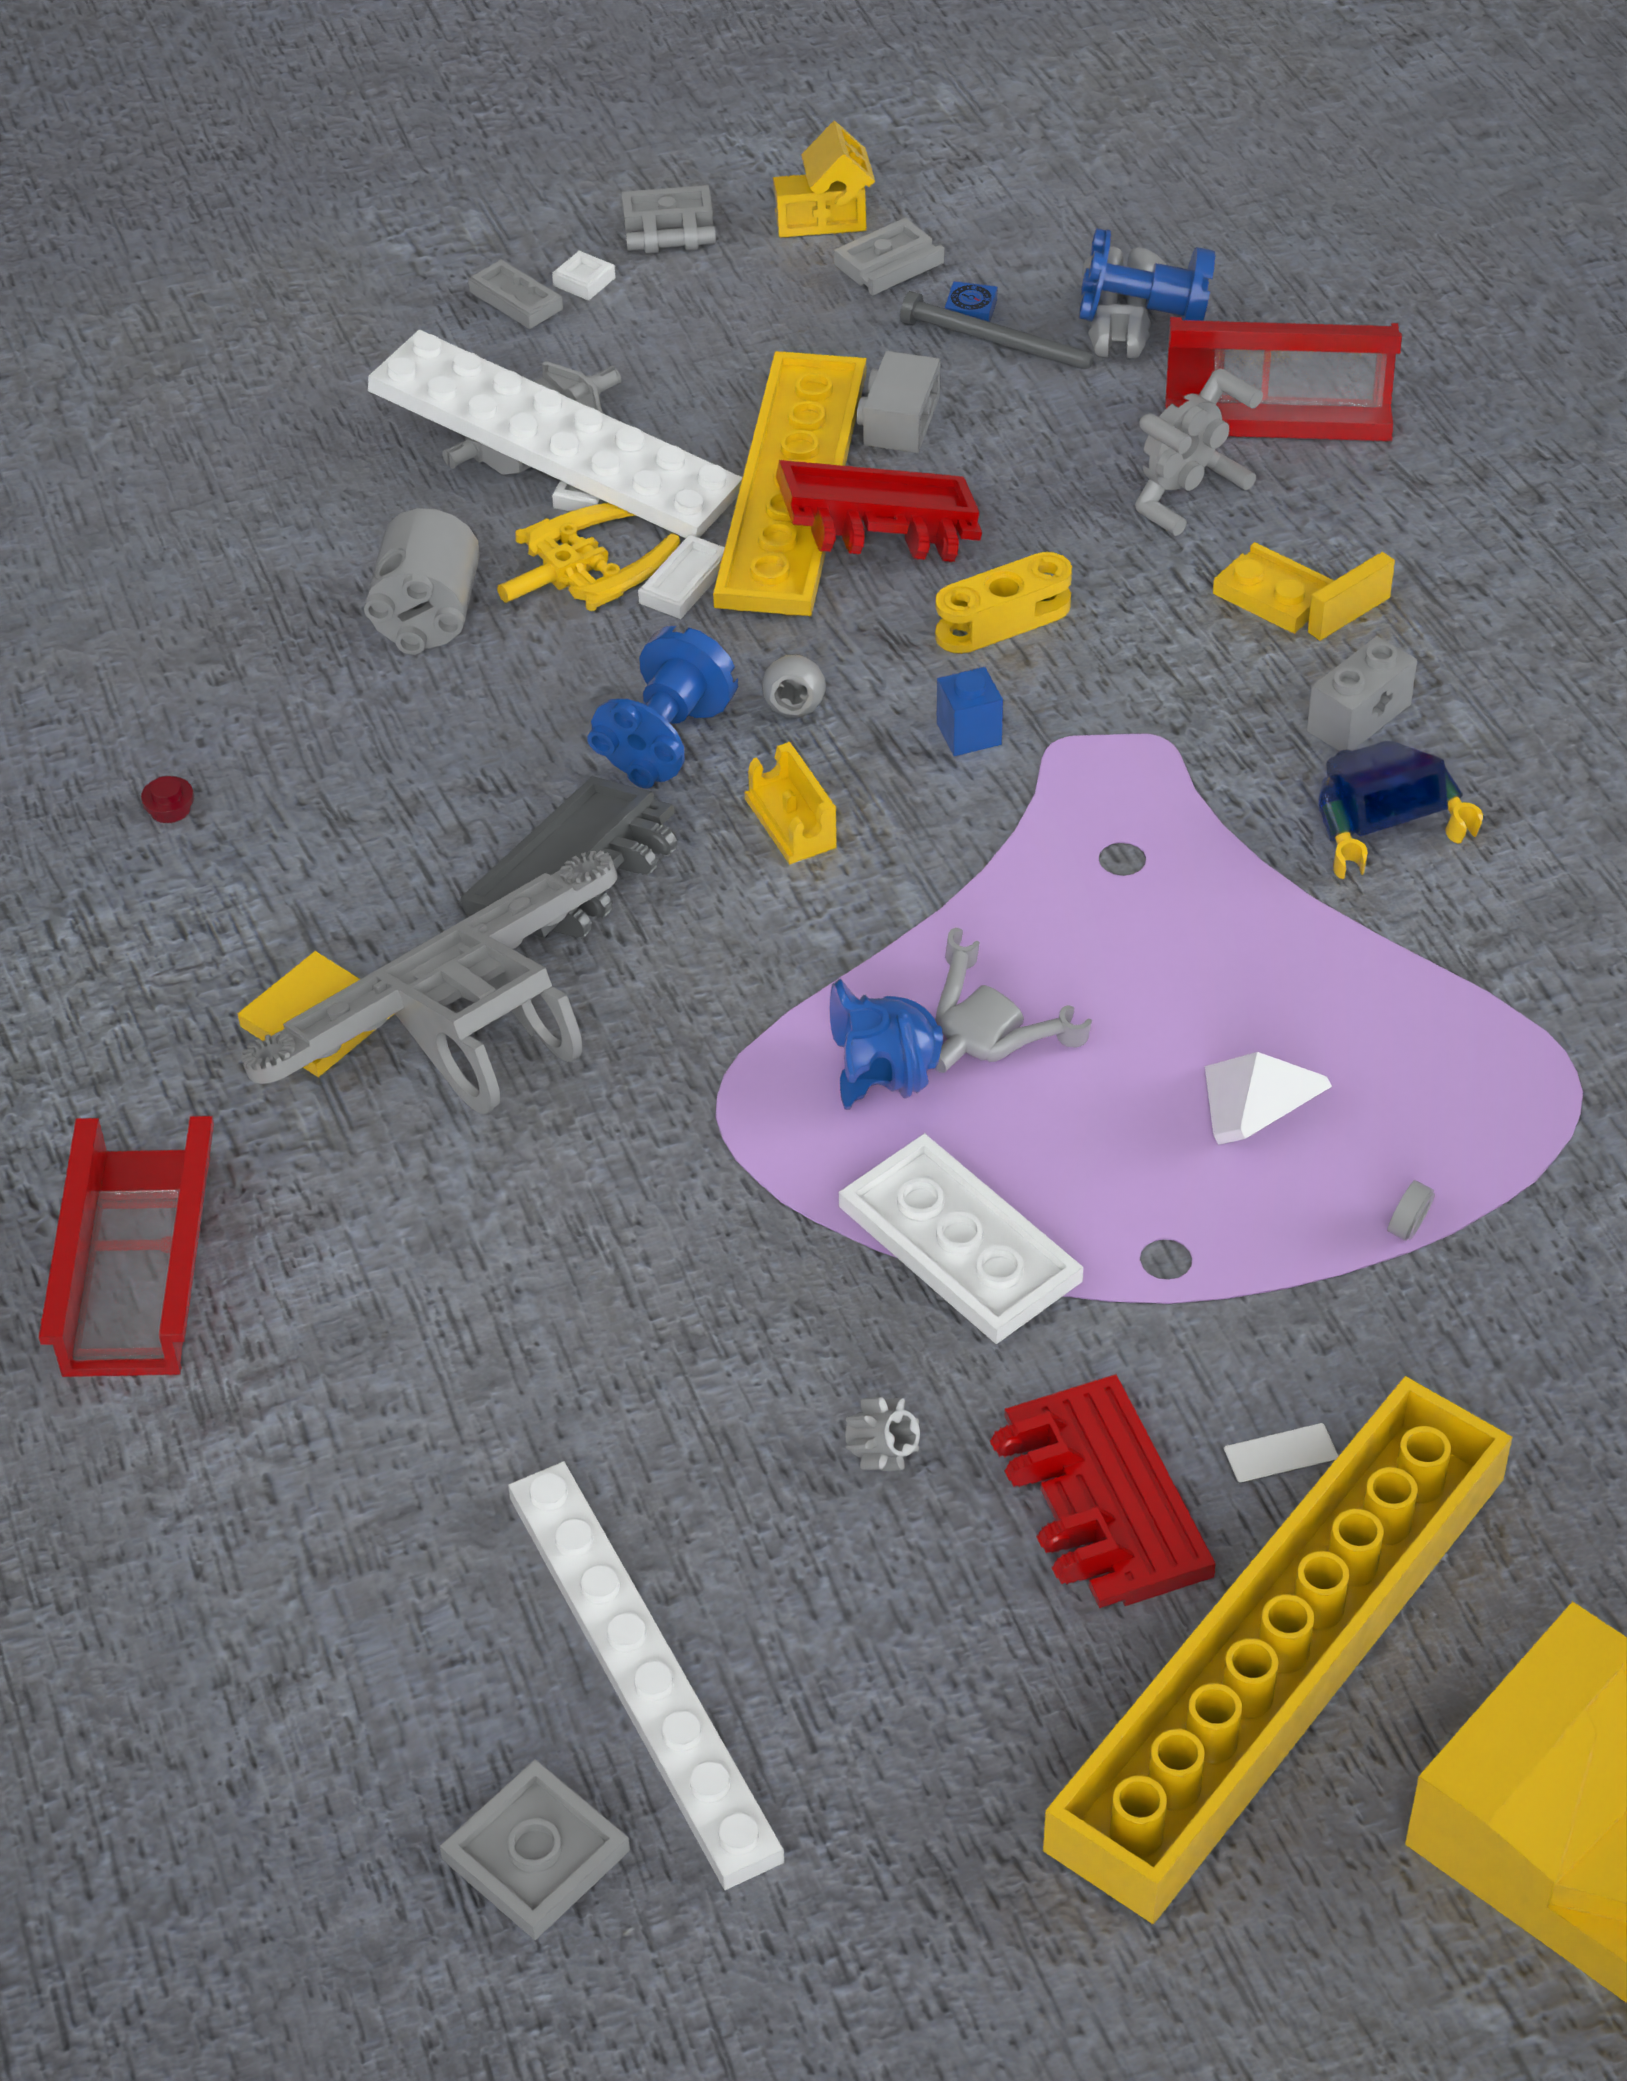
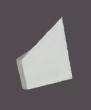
[1204,1052,1332,1145]

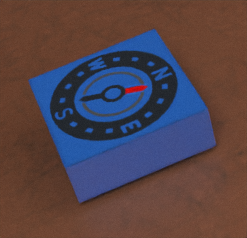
[945,281,998,322]

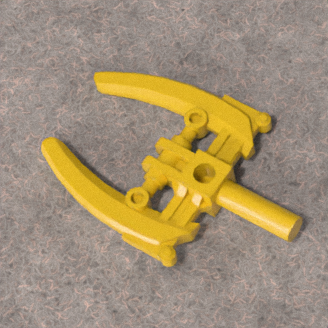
[497,503,680,611]

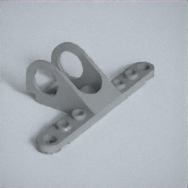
[241,851,618,1114]

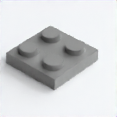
[440,1759,630,1940]

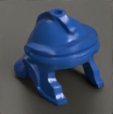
[829,979,943,1110]

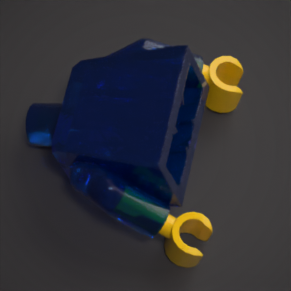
[1318,741,1483,879]

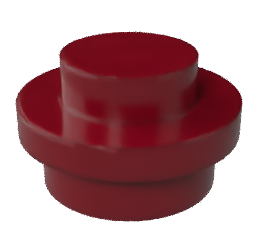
[141,776,194,823]

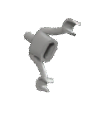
[935,928,1092,1073]

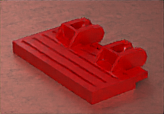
[776,460,982,562]
[989,1374,1216,1608]

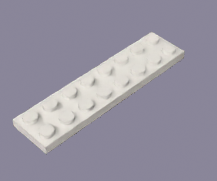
[368,329,743,538]

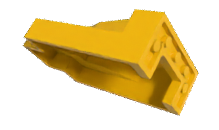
[1405,1601,1627,2003]

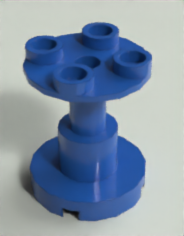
[1079,228,1215,321]
[587,626,738,789]

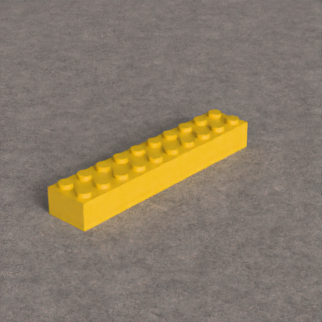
[1043,1376,1512,1924]

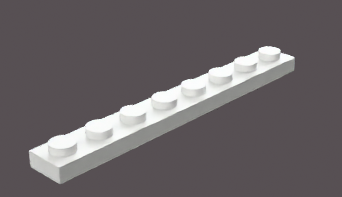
[508,1461,784,1890]

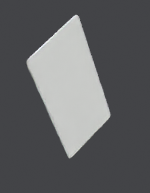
[1224,1423,1338,1483]

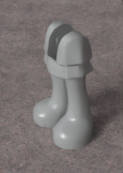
[1082,247,1166,359]

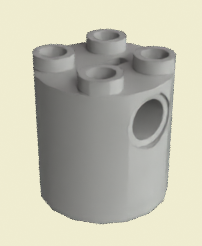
[364,508,480,655]

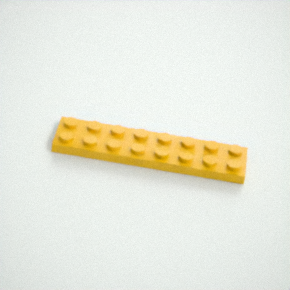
[713,351,867,616]

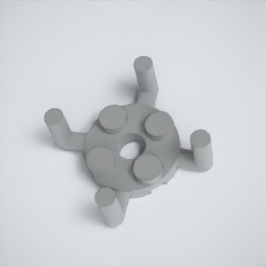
[1135,369,1263,536]

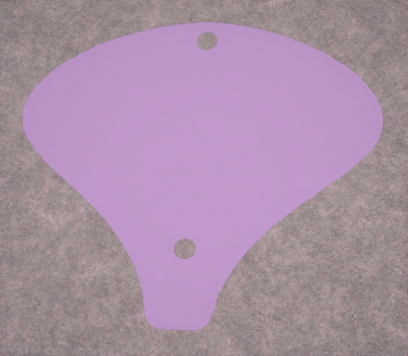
[716,734,1583,1304]

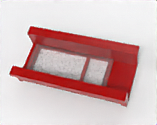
[1165,317,1402,441]
[39,1116,214,1377]

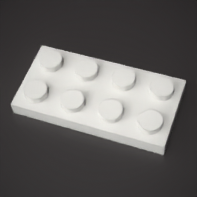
[839,1133,1083,1344]

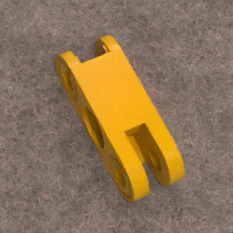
[935,552,1072,654]

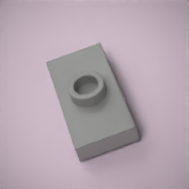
[468,259,563,329]

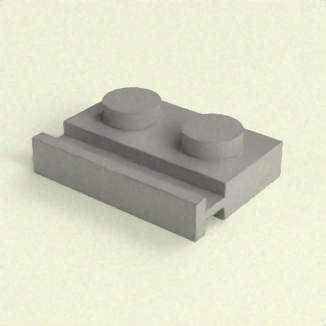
[834,218,944,296]

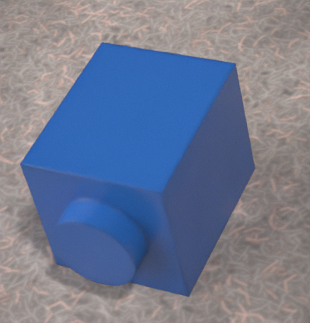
[937,667,1003,756]

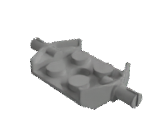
[442,361,621,475]

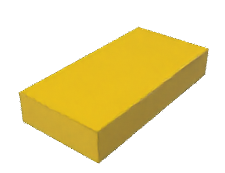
[1308,552,1395,641]

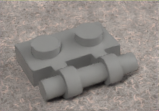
[621,185,716,254]

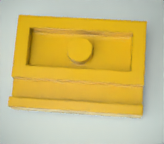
[1213,542,1334,634]

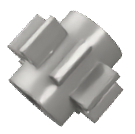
[845,1397,920,1471]

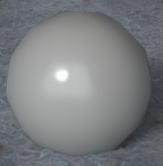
[761,654,826,718]

